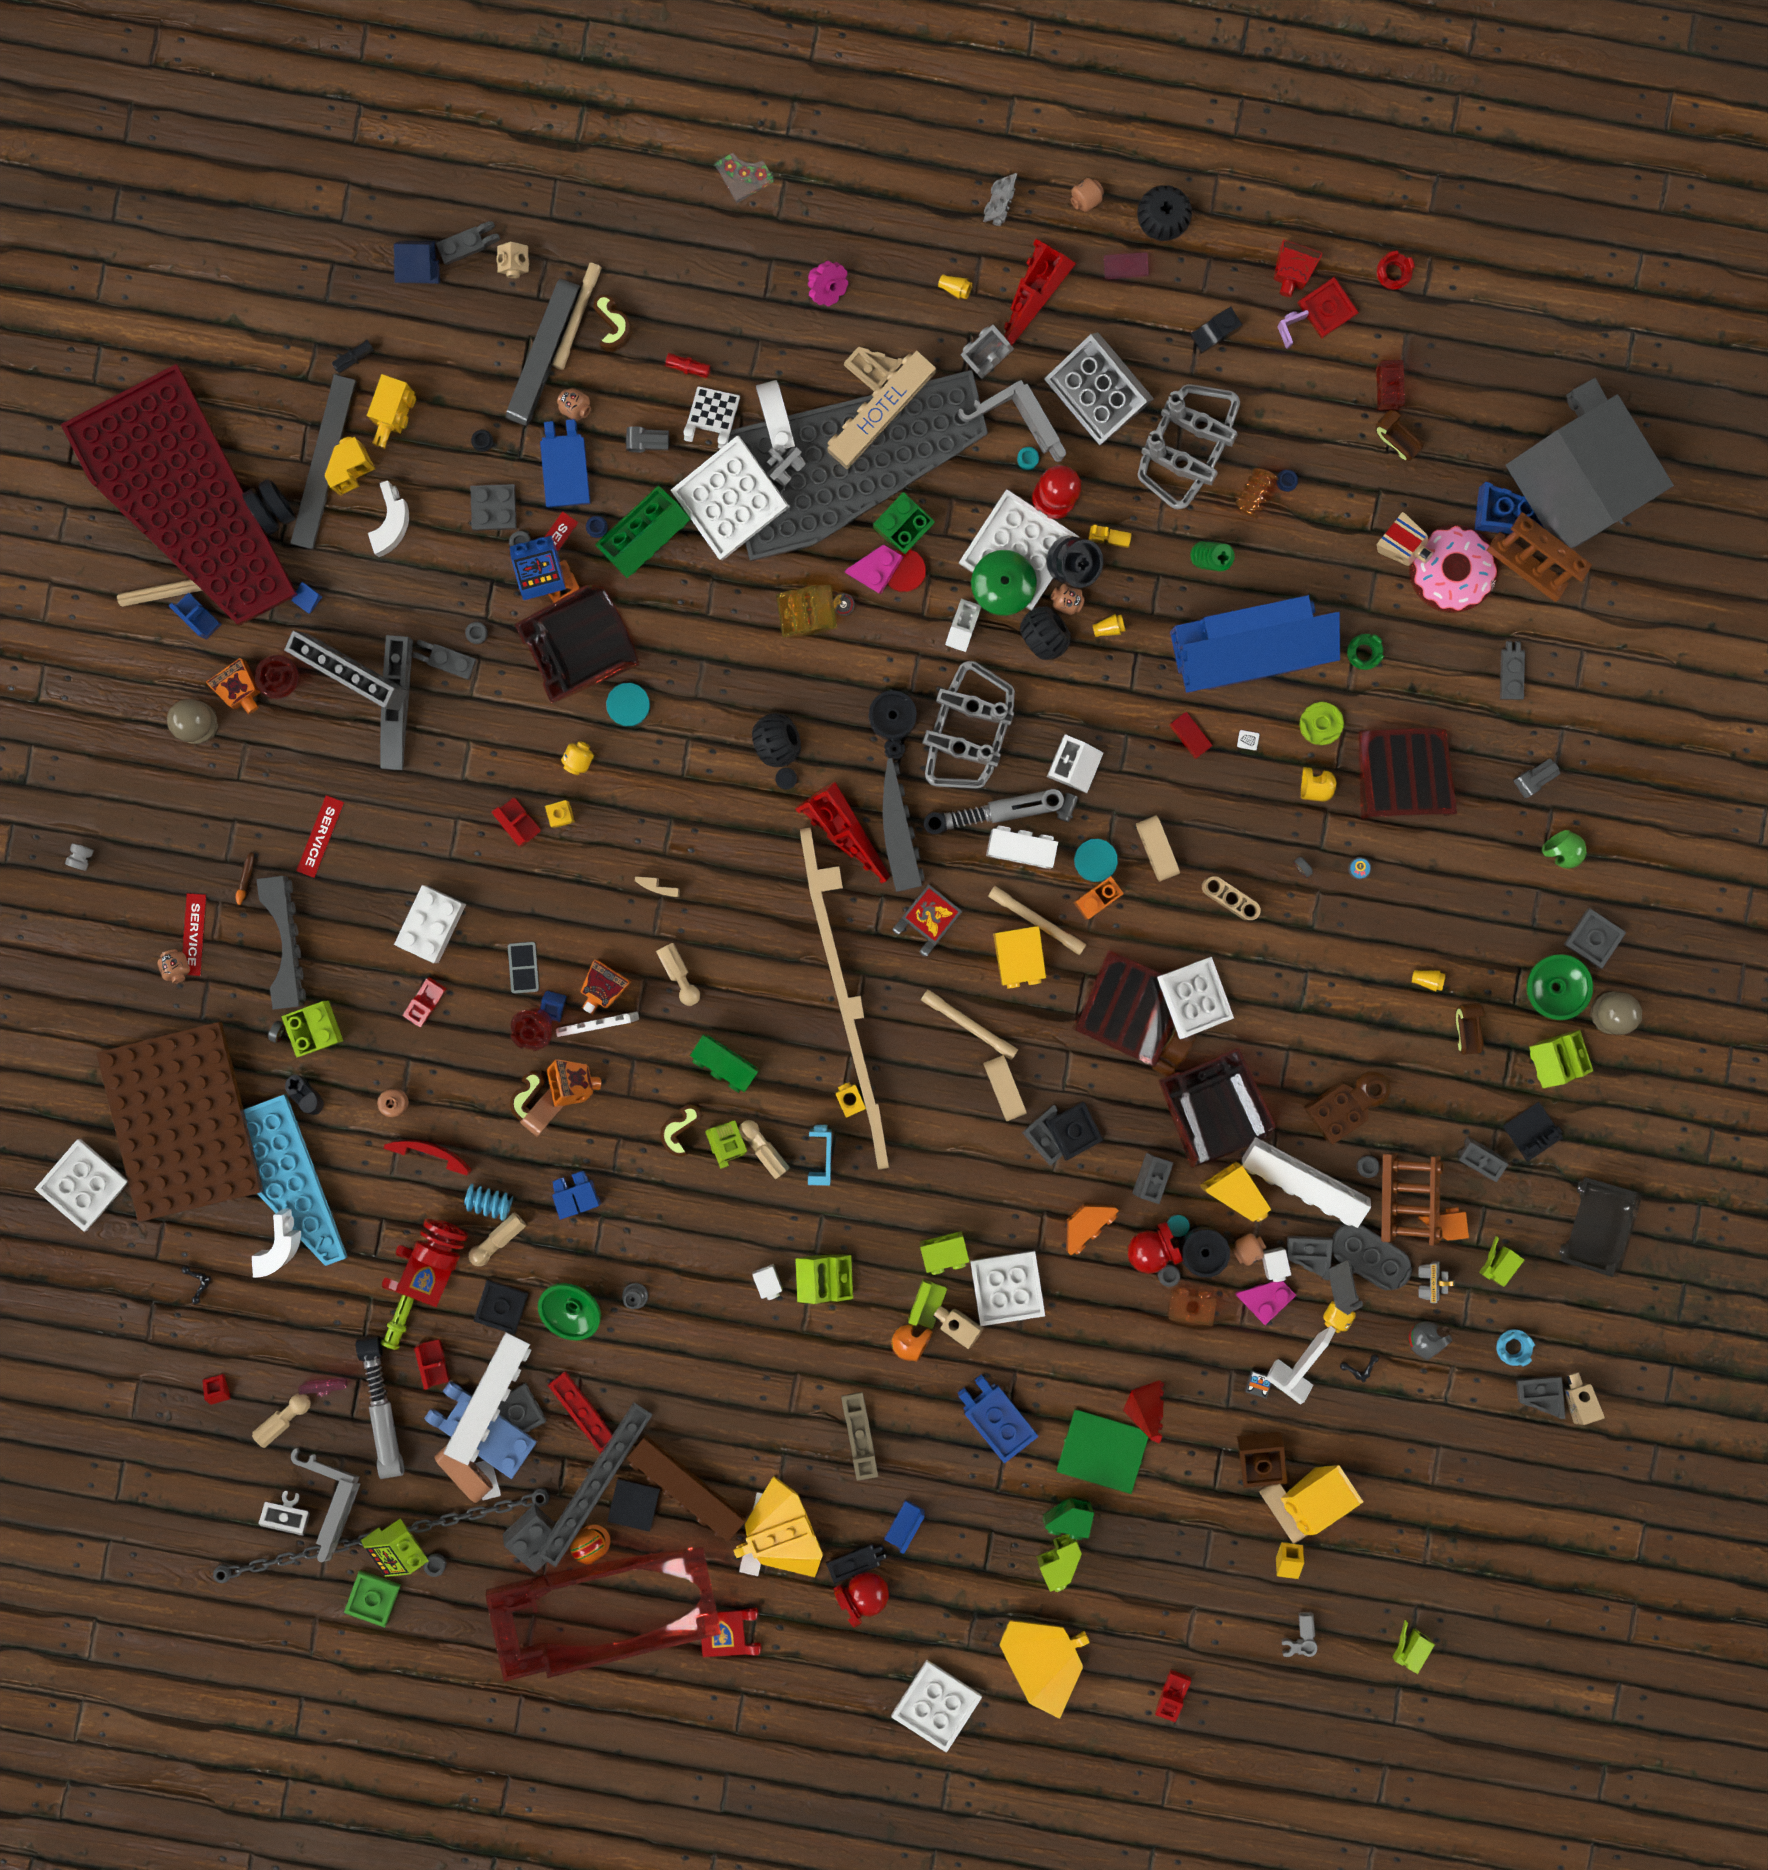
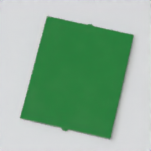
[1056,1409,1148,1494]

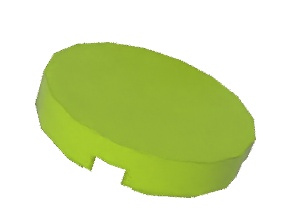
[1299,702,1344,746]

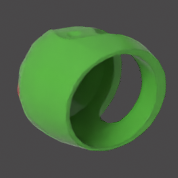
[1541,830,1587,869]

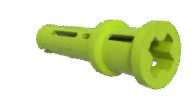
[380,1295,414,1350]

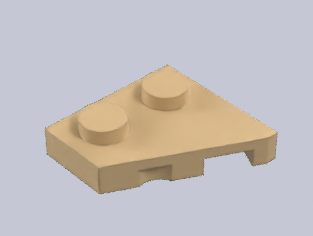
[844,347,903,391]

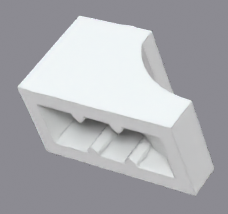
[945,599,981,652]

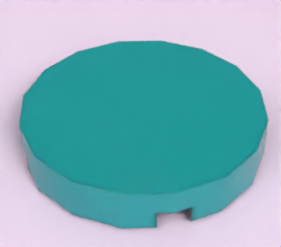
[606,683,650,727]
[1074,839,1118,882]

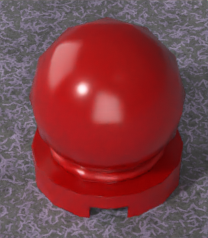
[1032,465,1081,519]
[1128,1222,1183,1274]
[833,1572,889,1628]

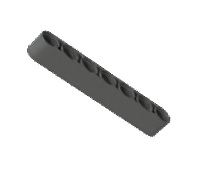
[506,278,581,426]

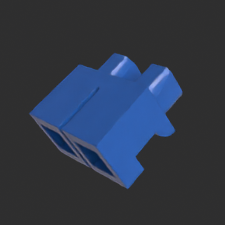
[552,1170,601,1220]

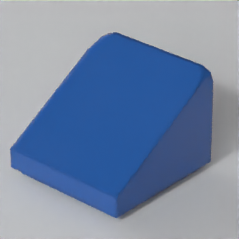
[292,582,322,614]
[539,991,566,1022]

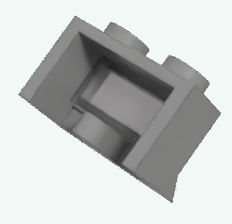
[960,325,1014,379]

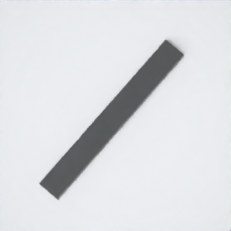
[291,375,357,550]
[536,1402,653,1567]

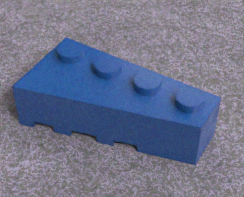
[1474,481,1544,534]

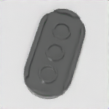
[1332,1224,1412,1290]

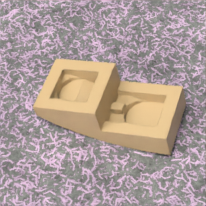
[635,877,680,897]

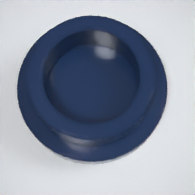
[1276,470,1298,492]
[586,516,608,538]

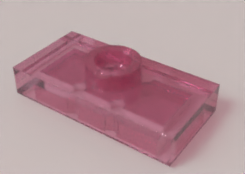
[1103,253,1149,279]
[298,1377,348,1396]

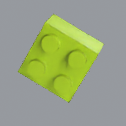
[920,1231,969,1275]

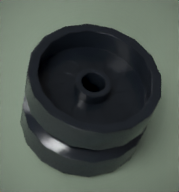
[242,477,296,535]
[1046,535,1103,588]
[869,690,917,741]
[1179,1226,1230,1277]

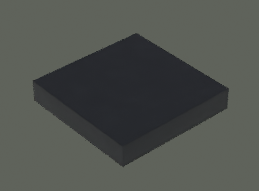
[1046,1101,1103,1161]
[473,1279,529,1335]
[607,1478,660,1532]

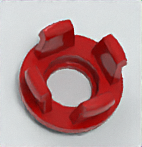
[1376,250,1415,290]

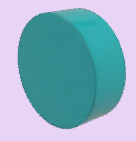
[1017,447,1039,470]
[1167,1214,1189,1237]

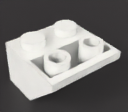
[1047,735,1103,793]

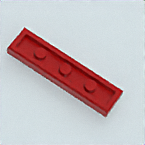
[547,1371,613,1454]

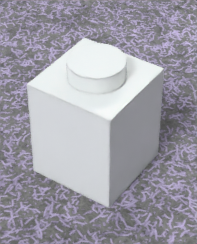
[1262,1247,1291,1282]
[752,1264,783,1300]

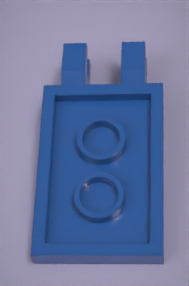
[540,419,591,508]
[958,1374,1039,1464]

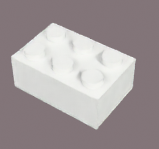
[986,826,1058,869]
[394,885,466,963]

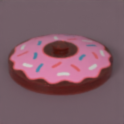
[1409,525,1498,613]

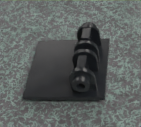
[1503,1102,1563,1162]

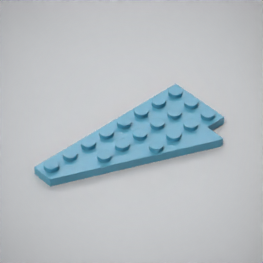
[244,1094,348,1266]

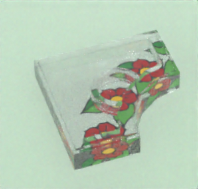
[714,153,774,203]

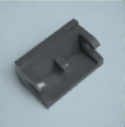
[1458,1136,1509,1182]
[1132,1153,1173,1204]
[1328,1260,1363,1315]

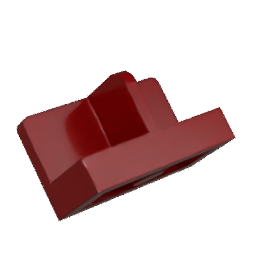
[491,798,541,847]
[414,1338,450,1390]

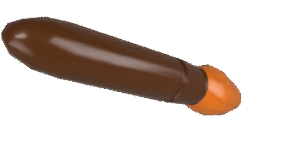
[236,852,254,905]

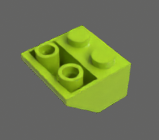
[281,1001,343,1058]

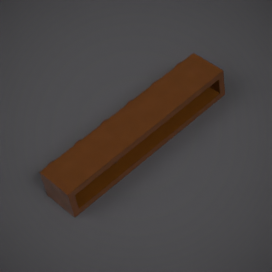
[627,1434,746,1542]

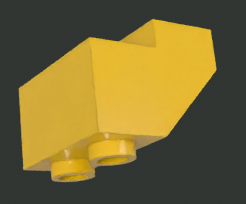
[325,437,375,496]

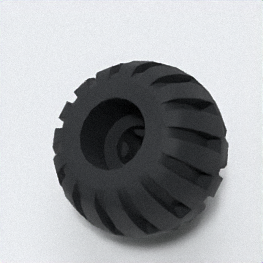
[1137,185,1192,241]
[1020,606,1071,660]
[752,713,801,767]

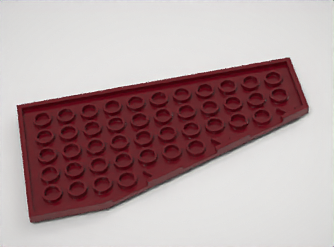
[60,364,297,626]

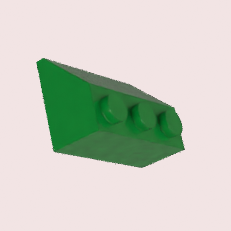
[690,1033,760,1093]

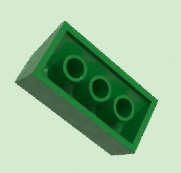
[595,486,691,578]

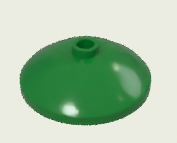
[971,550,1037,616]
[1526,955,1593,1020]
[538,1283,601,1341]

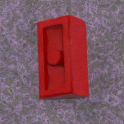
[1169,712,1213,759]

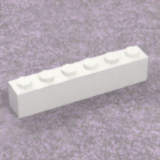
[1242,1137,1371,1228]
[444,1332,531,1466]

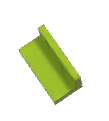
[908,1279,947,1329]

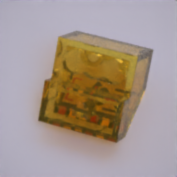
[776,585,837,638]

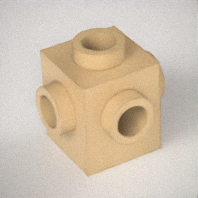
[497,242,529,278]

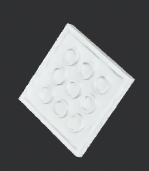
[671,436,790,561]
[959,489,1079,610]

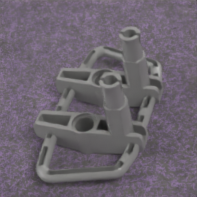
[1138,384,1240,509]
[922,661,1015,789]

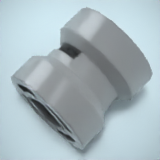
[65,843,94,871]

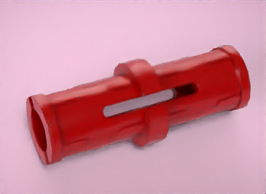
[665,353,711,379]

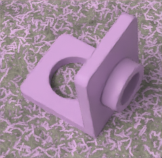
[1277,310,1309,349]

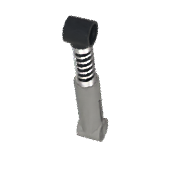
[924,789,1064,835]
[356,1336,404,1479]

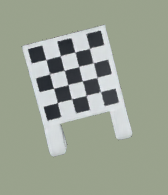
[684,387,740,449]

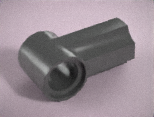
[626,427,669,452]
[1513,758,1560,798]

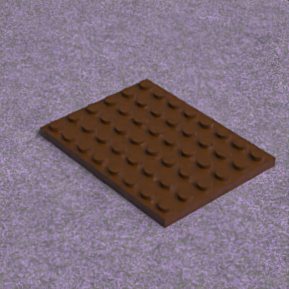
[96,1022,264,1222]

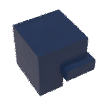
[394,240,440,284]

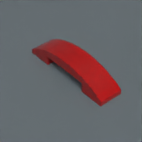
[383,1140,472,1176]

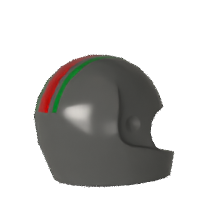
[1408,1321,1452,1360]

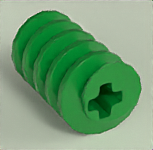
[1190,541,1235,572]

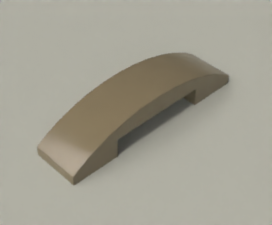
[841,1392,878,1481]

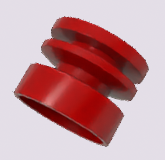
[411,1219,468,1271]

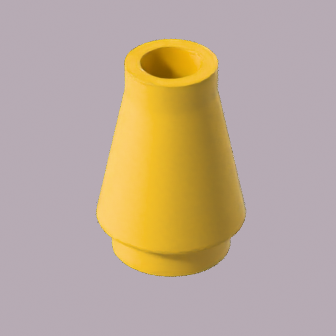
[938,274,972,300]
[1092,614,1126,637]
[1412,970,1445,992]

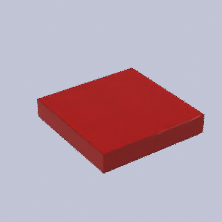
[1298,277,1359,339]

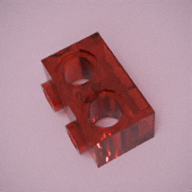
[1376,360,1405,410]

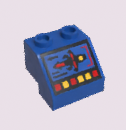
[510,535,566,600]

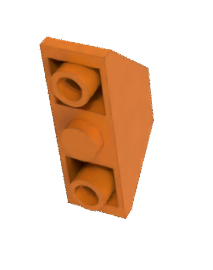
[1066,1204,1119,1255]

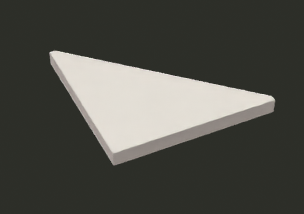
[556,1011,639,1037]

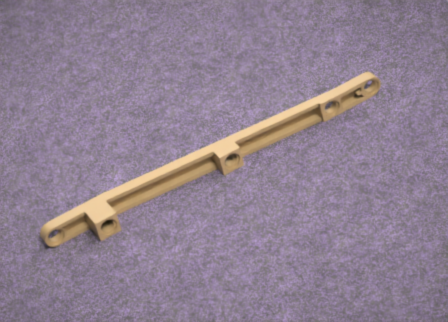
[800,827,889,1170]

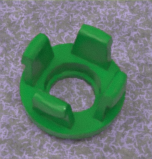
[1347,634,1384,670]

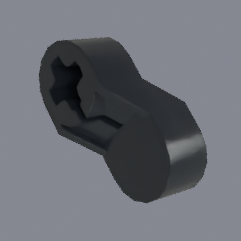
[285,1075,324,1115]

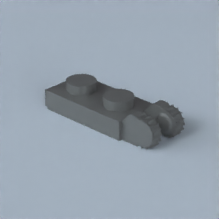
[436,221,500,265]
[412,640,477,680]

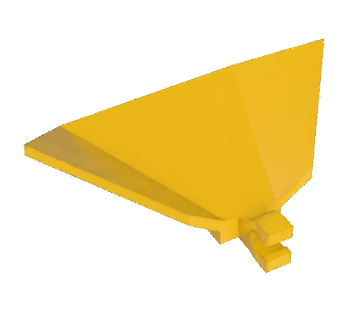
[733,1476,823,1577]
[999,1620,1090,1719]

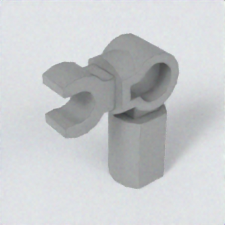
[1281,1612,1317,1657]

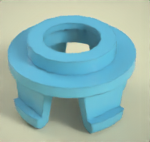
[1496,1329,1535,1366]

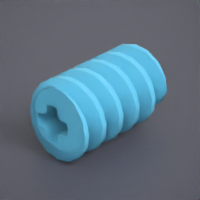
[464,1183,513,1221]

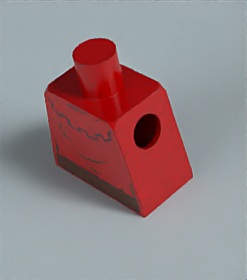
[1274,239,1323,297]

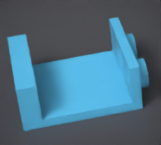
[808,1125,832,1186]

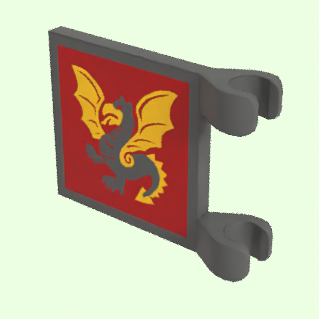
[892,884,962,957]

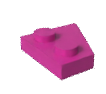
[845,545,903,594]
[1235,1281,1297,1325]

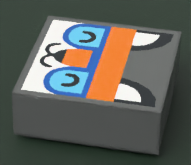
[1245,1370,1271,1398]

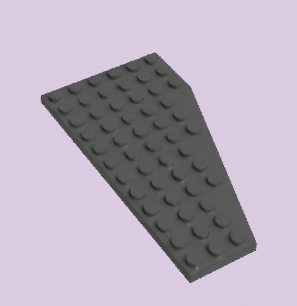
[718,370,988,562]

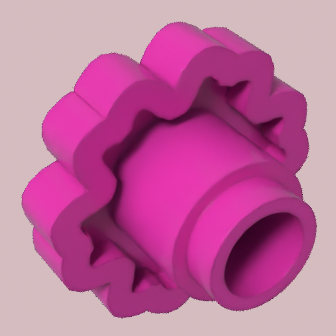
[808,261,848,306]

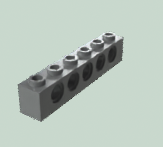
[284,630,408,711]

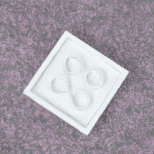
[1157,957,1234,1039]
[35,1139,128,1232]
[970,1250,1045,1326]
[891,1660,982,1753]

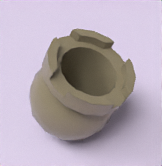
[167,699,218,744]
[1590,991,1642,1035]

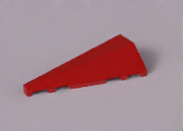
[997,239,1076,348]
[795,782,891,883]
[1123,1380,1164,1443]

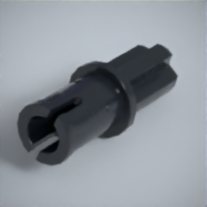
[332,339,375,373]

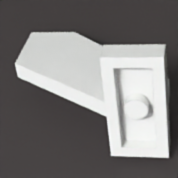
[1266,1326,1336,1404]

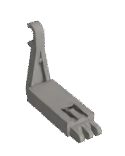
[958,380,1066,462]
[291,1448,360,1562]

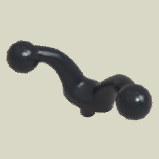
[181,1266,211,1304]
[1340,1354,1379,1382]

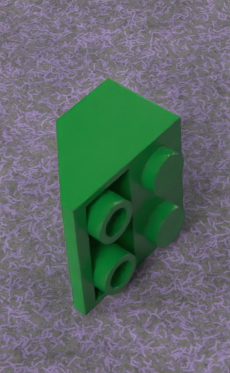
[873,492,935,554]
[1042,1498,1094,1540]

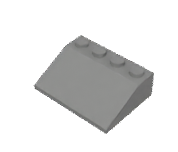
[1044,332,1154,445]

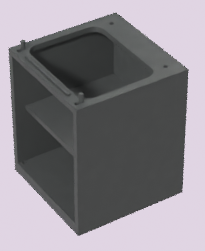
[1506,394,1674,548]

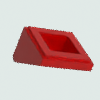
[202,1374,231,1405]

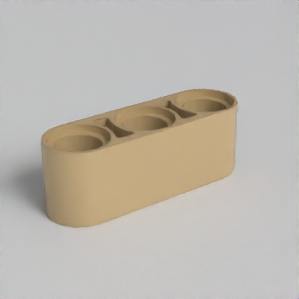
[1136,815,1180,882]
[1202,877,1261,920]
[983,1055,1027,1122]
[1259,1484,1307,1544]

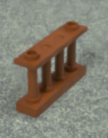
[1486,512,1592,602]
[1381,1153,1444,1246]

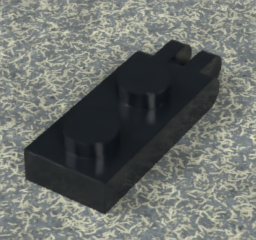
[826,1544,887,1584]

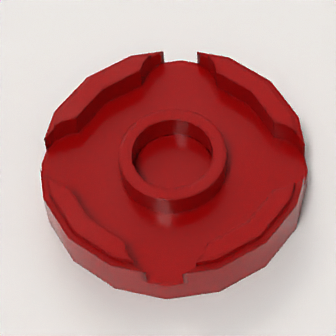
[887,549,926,593]

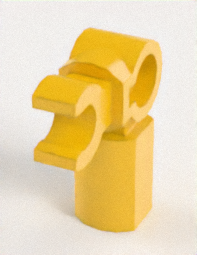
[1088,525,1131,548]

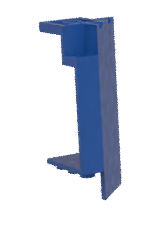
[1170,595,1340,693]

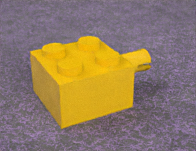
[367,374,416,449]

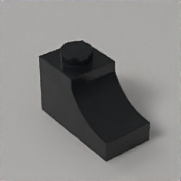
[1190,307,1242,354]

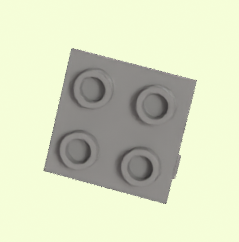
[983,173,1017,226]

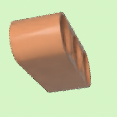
[520,1088,563,1137]
[434,1444,493,1503]

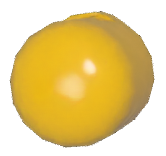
[1301,767,1336,801]

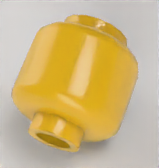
[561,741,594,775]
[1323,1300,1356,1333]

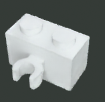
[259,1491,310,1536]

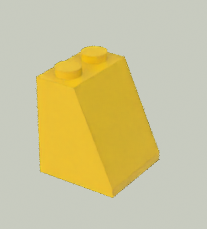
[993,926,1046,989]
[1200,1162,1271,1222]
[1280,1465,1363,1535]

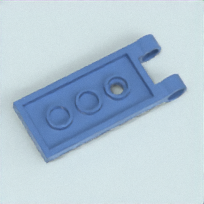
[424,1381,538,1479]

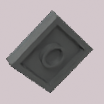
[470,484,517,531]
[1564,908,1626,969]

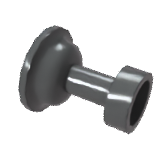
[622,1283,648,1309]

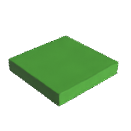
[344,1570,401,1628]

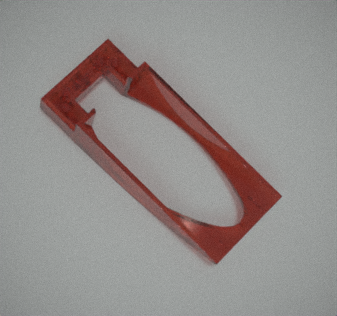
[485,1547,721,1682]

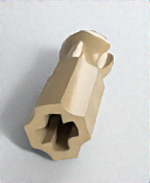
[656,943,700,1006]
[738,1120,790,1179]
[469,1212,527,1266]
[252,1393,311,1448]

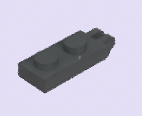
[1500,641,1525,700]

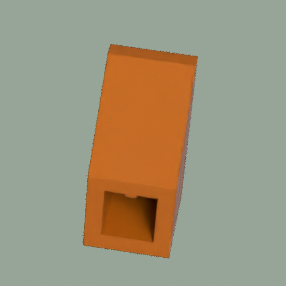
[1074,876,1124,920]
[1418,1207,1469,1241]

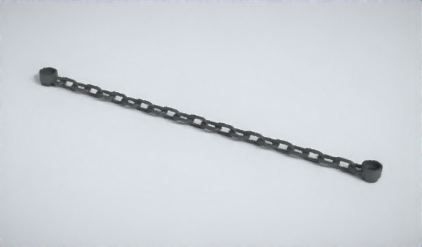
[213,1487,550,1583]

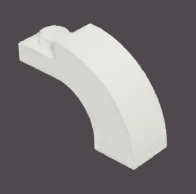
[756,380,795,451]
[368,481,409,557]
[252,1209,301,1277]

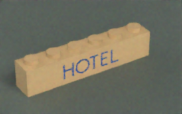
[827,350,936,470]

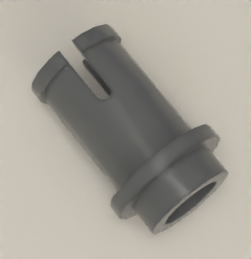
[1056,793,1079,822]

